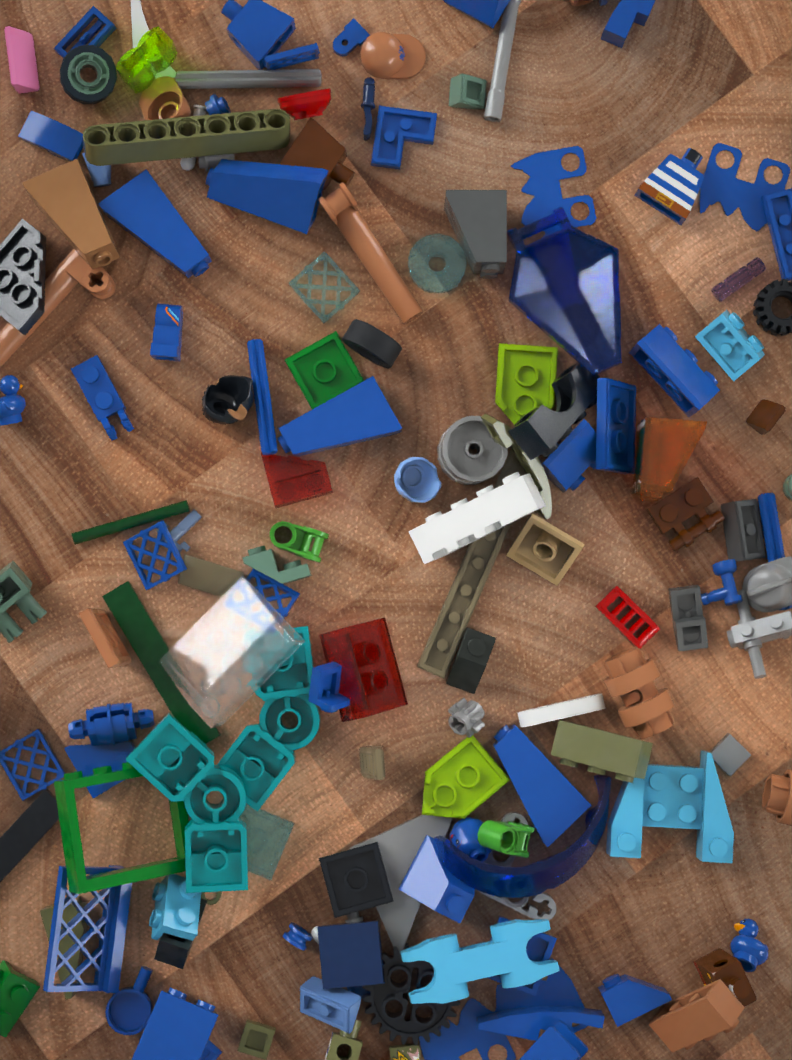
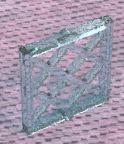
[288,251,360,324]

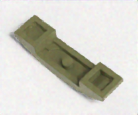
[481,414,552,520]

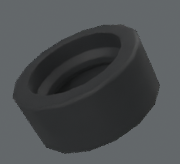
[342,319,402,369]

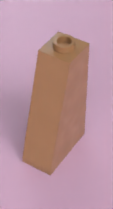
[22,159,120,269]

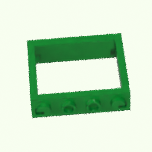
[54,762,189,894]

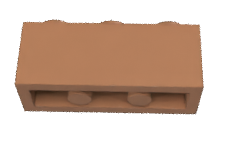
[648,979,745,1053]

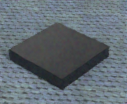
[319,842,394,918]

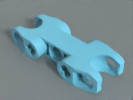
[400,919,560,1004]

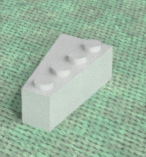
[408,472,546,564]

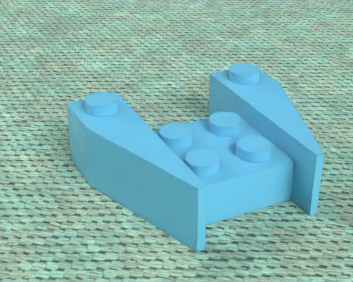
[606,750,734,863]

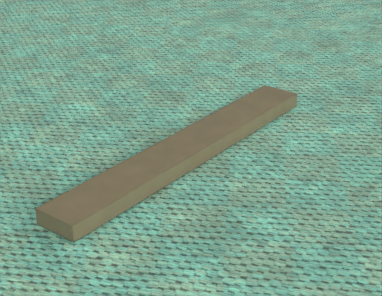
[417,448,526,678]

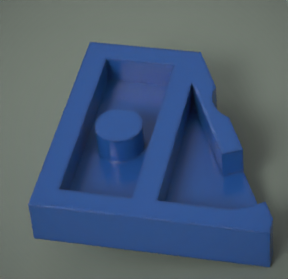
[64,741,136,798]

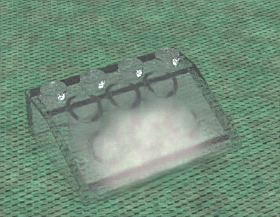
[159,576,305,728]

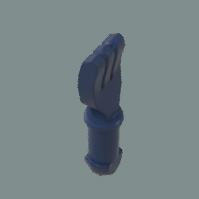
[361,77,375,141]

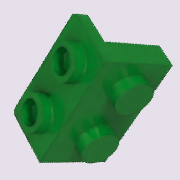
[0,960,40,1038]

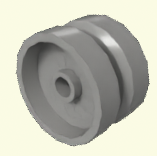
[437,416,508,485]

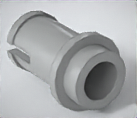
[199,154,235,171]

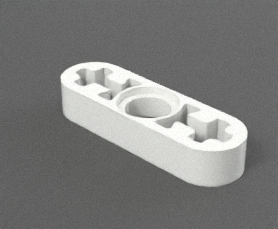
[517,693,605,727]

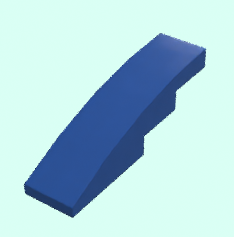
[476,1006,605,1041]

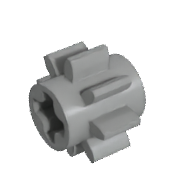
[448,698,485,738]

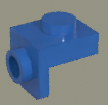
[308,661,351,713]

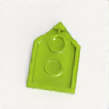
[495,343,558,424]
[421,735,510,819]

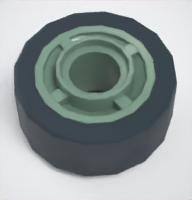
[60,45,117,104]

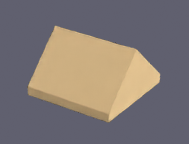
[506,513,585,586]

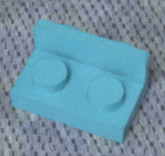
[695,310,765,382]

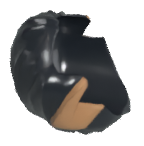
[202,375,254,425]

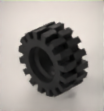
[753,279,792,336]

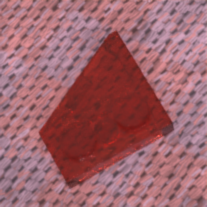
[261,452,333,508]

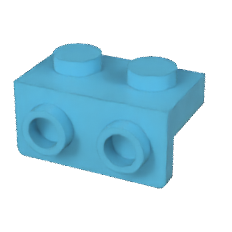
[149,874,201,941]

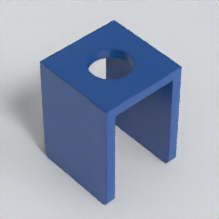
[519,1021,588,1060]

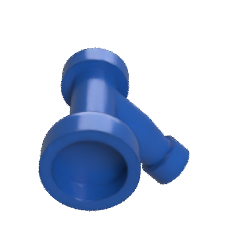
[701,559,743,606]

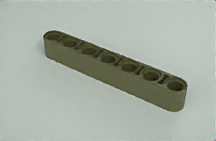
[83,109,290,166]

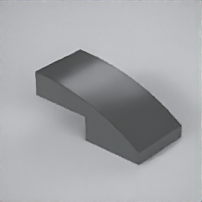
[668,585,708,652]

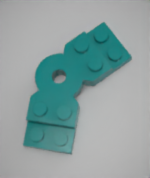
[217,626,321,812]
[126,713,248,893]

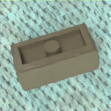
[178,554,244,600]

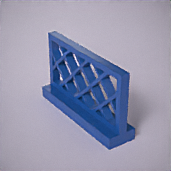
[43,865,132,993]

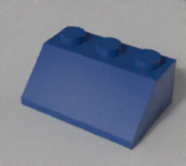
[629,324,720,417]

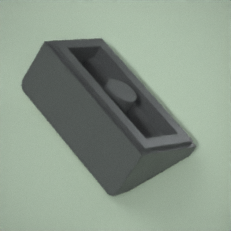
[721,499,766,562]

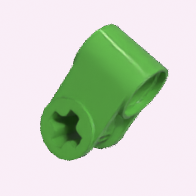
[270,521,329,563]
[478,820,535,858]

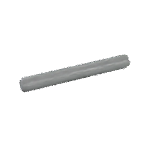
[175,69,322,89]

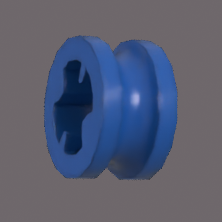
[283,922,313,951]

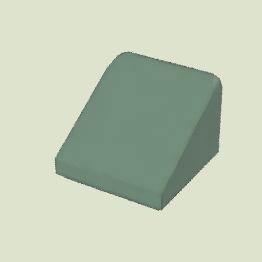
[449,73,487,110]

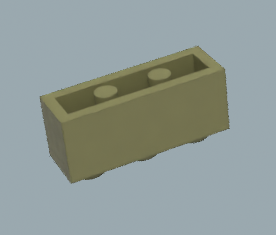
[551,720,653,783]

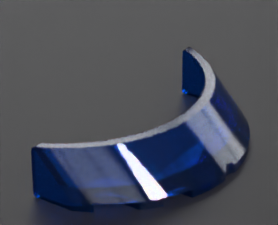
[434,774,611,898]

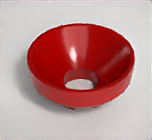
[277,88,332,120]

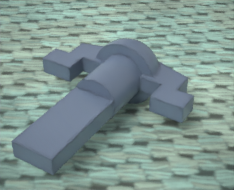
[157,509,202,553]

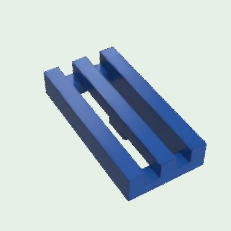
[53,6,116,59]

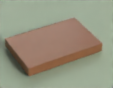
[78,608,132,668]

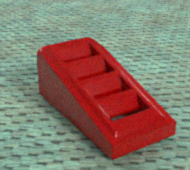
[595,586,660,649]

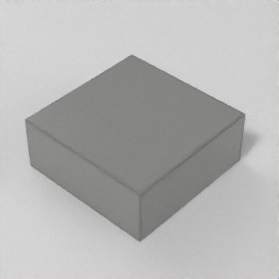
[710,733,751,777]

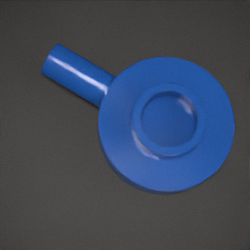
[105,966,153,1035]

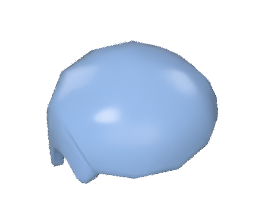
[394,457,442,503]

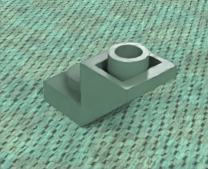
[242,546,312,584]

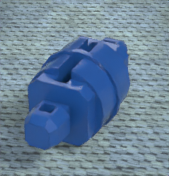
[68,702,155,746]

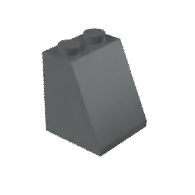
[444,190,507,279]

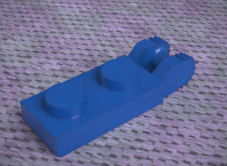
[71,355,134,441]

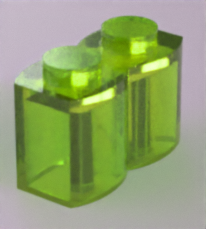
[116,26,177,93]

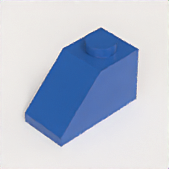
[598,974,672,1027]

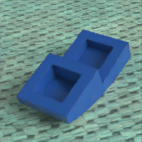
[18,110,84,161]

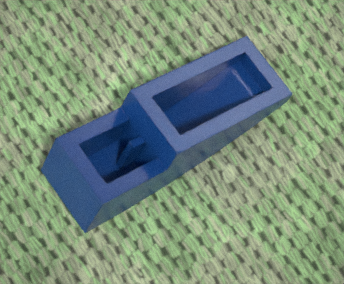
[601,0,656,48]

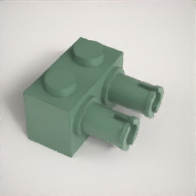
[0,560,47,643]

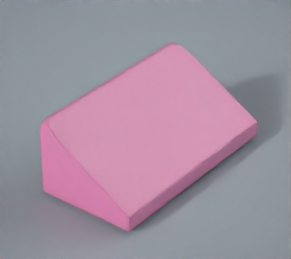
[4,26,40,94]

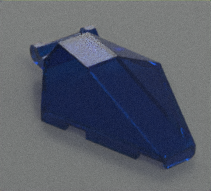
[507,207,622,376]

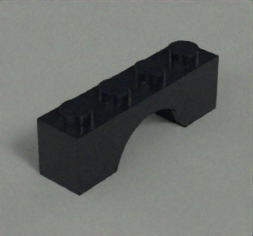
[508,358,601,460]

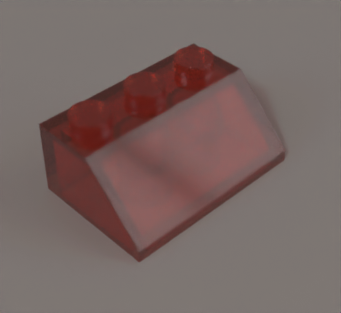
[319,618,408,722]

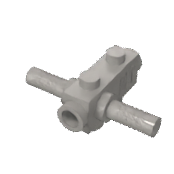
[727,590,792,679]

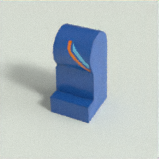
[150,304,183,362]

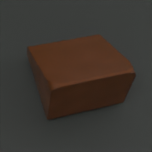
[746,399,786,435]

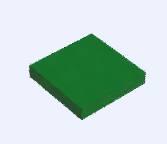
[285,331,364,409]

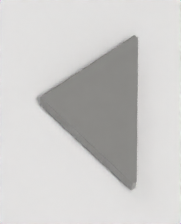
[350,815,452,951]

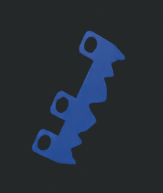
[699,143,790,231]
[511,146,611,311]
[419,958,587,1060]

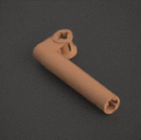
[318,182,423,325]
[0,248,116,368]

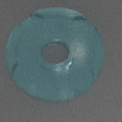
[408,234,467,293]

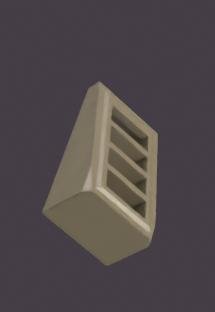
[359,745,385,780]

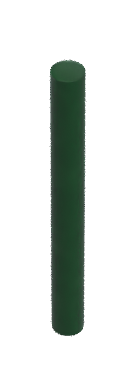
[72,500,190,545]

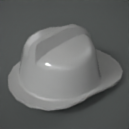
[742,556,792,613]

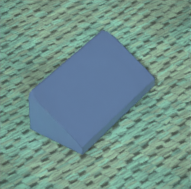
[300,977,361,1034]

